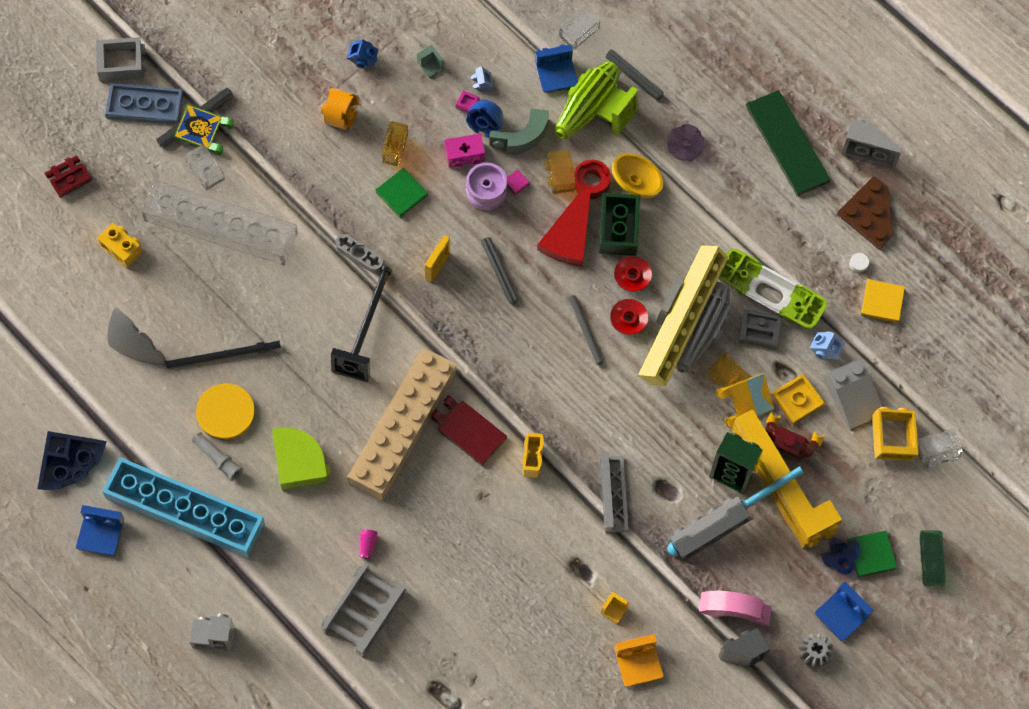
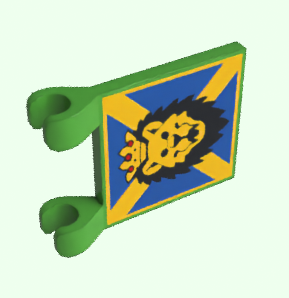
[174,104,234,156]

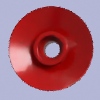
[614,256,652,292]
[610,299,648,335]

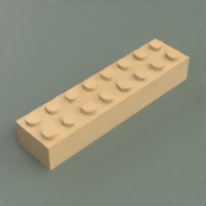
[347,347,457,501]

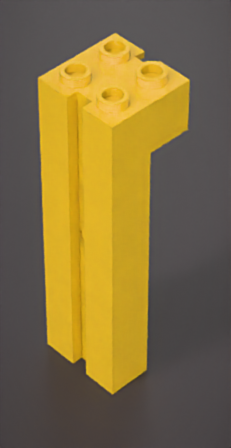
[732,409,842,549]

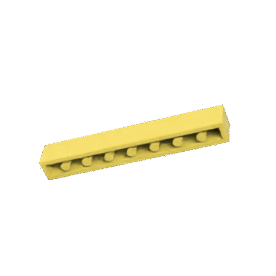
[639,246,728,387]

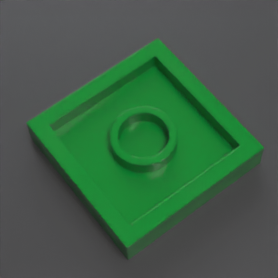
[375,168,428,218]
[847,531,897,578]

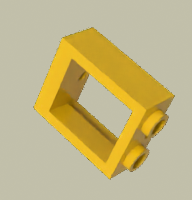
[872,407,919,461]

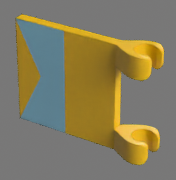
[716,373,774,428]

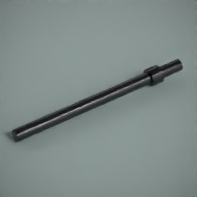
[166,340,281,368]

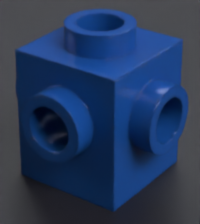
[347,39,379,69]

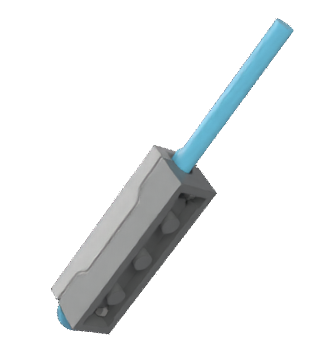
[667,466,804,560]

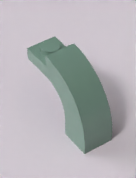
[489,109,549,154]

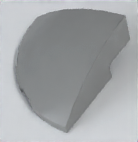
[107,308,167,365]

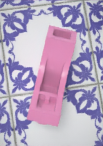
[699,591,772,626]

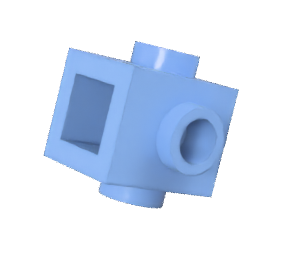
[810,331,845,360]

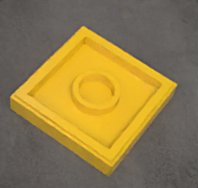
[425,235,450,283]
[861,279,905,323]
[771,373,825,425]

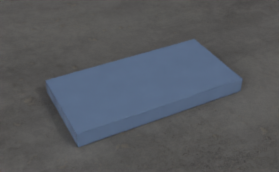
[105,83,184,124]

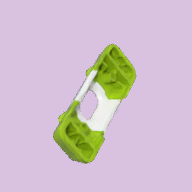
[718,249,827,329]

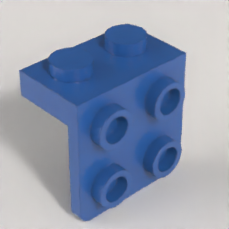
[535,44,578,93]

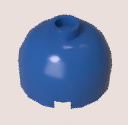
[466,100,504,137]

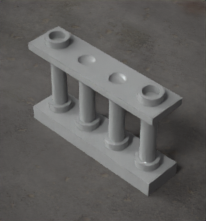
[321,562,407,658]

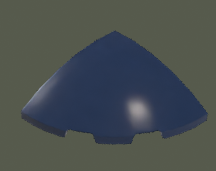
[37,431,107,490]

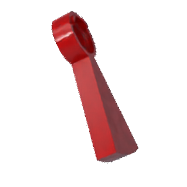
[537,159,611,267]

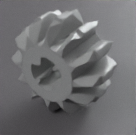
[799,633,833,668]

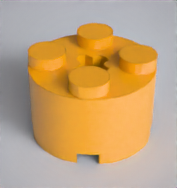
[321,88,360,130]

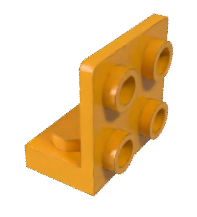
[614,634,663,687]

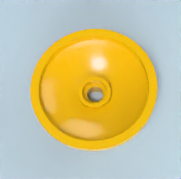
[612,153,663,198]

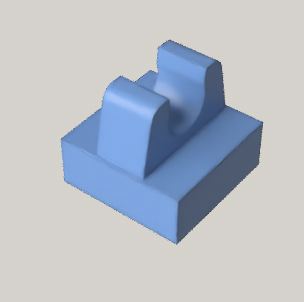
[471,67,494,91]

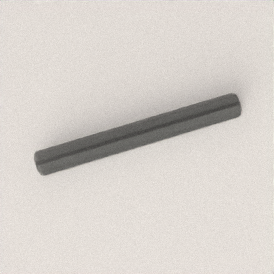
[156,88,233,148]

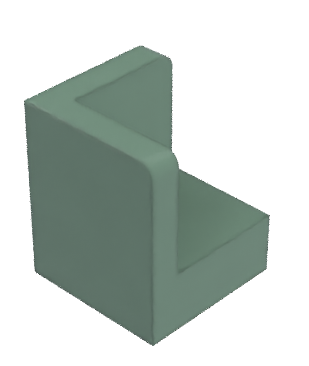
[417,45,444,78]

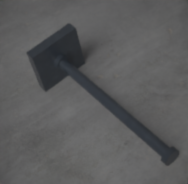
[331,266,392,383]

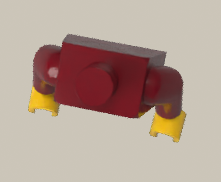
[765,412,825,460]

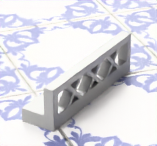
[600,452,629,533]

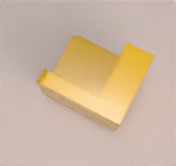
[601,591,629,624]

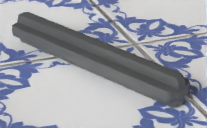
[606,49,664,100]
[481,237,518,304]

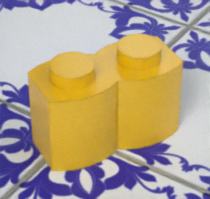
[522,433,544,478]

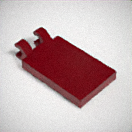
[431,395,507,466]

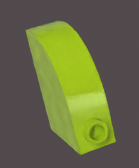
[272,427,331,490]

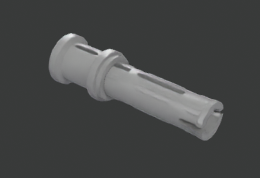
[192,432,243,481]

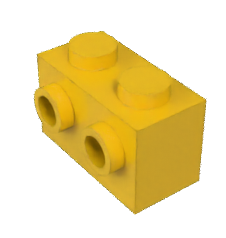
[97,223,143,268]

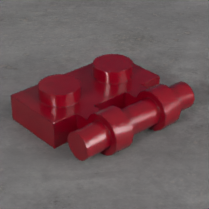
[44,155,92,198]

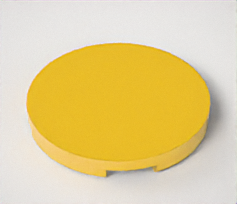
[196,383,255,440]

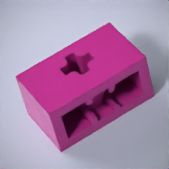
[444,133,485,168]

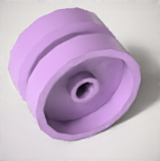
[466,163,507,211]

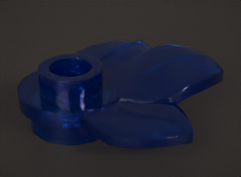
[821,537,860,575]

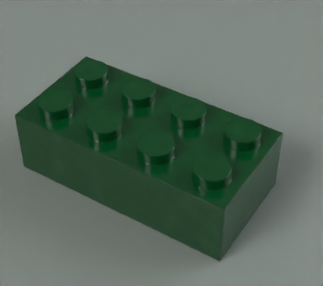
[709,432,763,495]

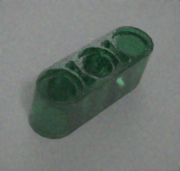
[920,530,945,586]

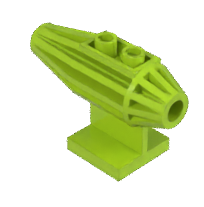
[554,61,638,139]

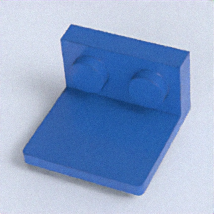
[76,505,124,556]
[814,581,874,641]

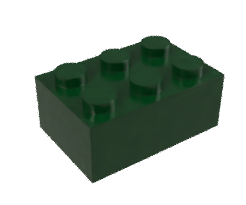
[599,193,640,256]

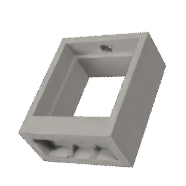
[96,37,147,82]

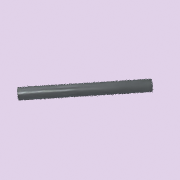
[569,295,604,365]

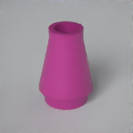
[359,529,379,559]

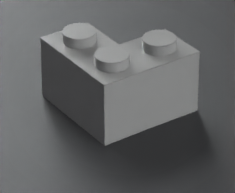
[189,614,235,651]

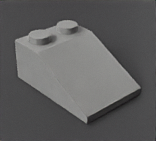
[841,119,902,169]
[823,358,882,431]

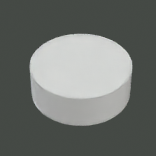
[849,253,869,273]

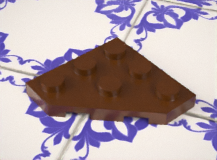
[837,176,893,250]

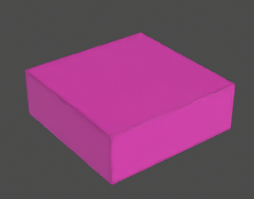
[455,90,480,113]
[507,169,530,195]

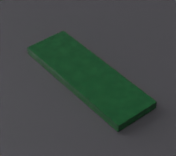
[746,90,831,196]

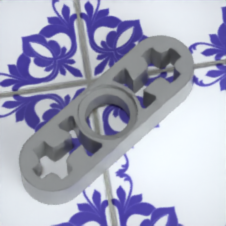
[336,234,383,273]

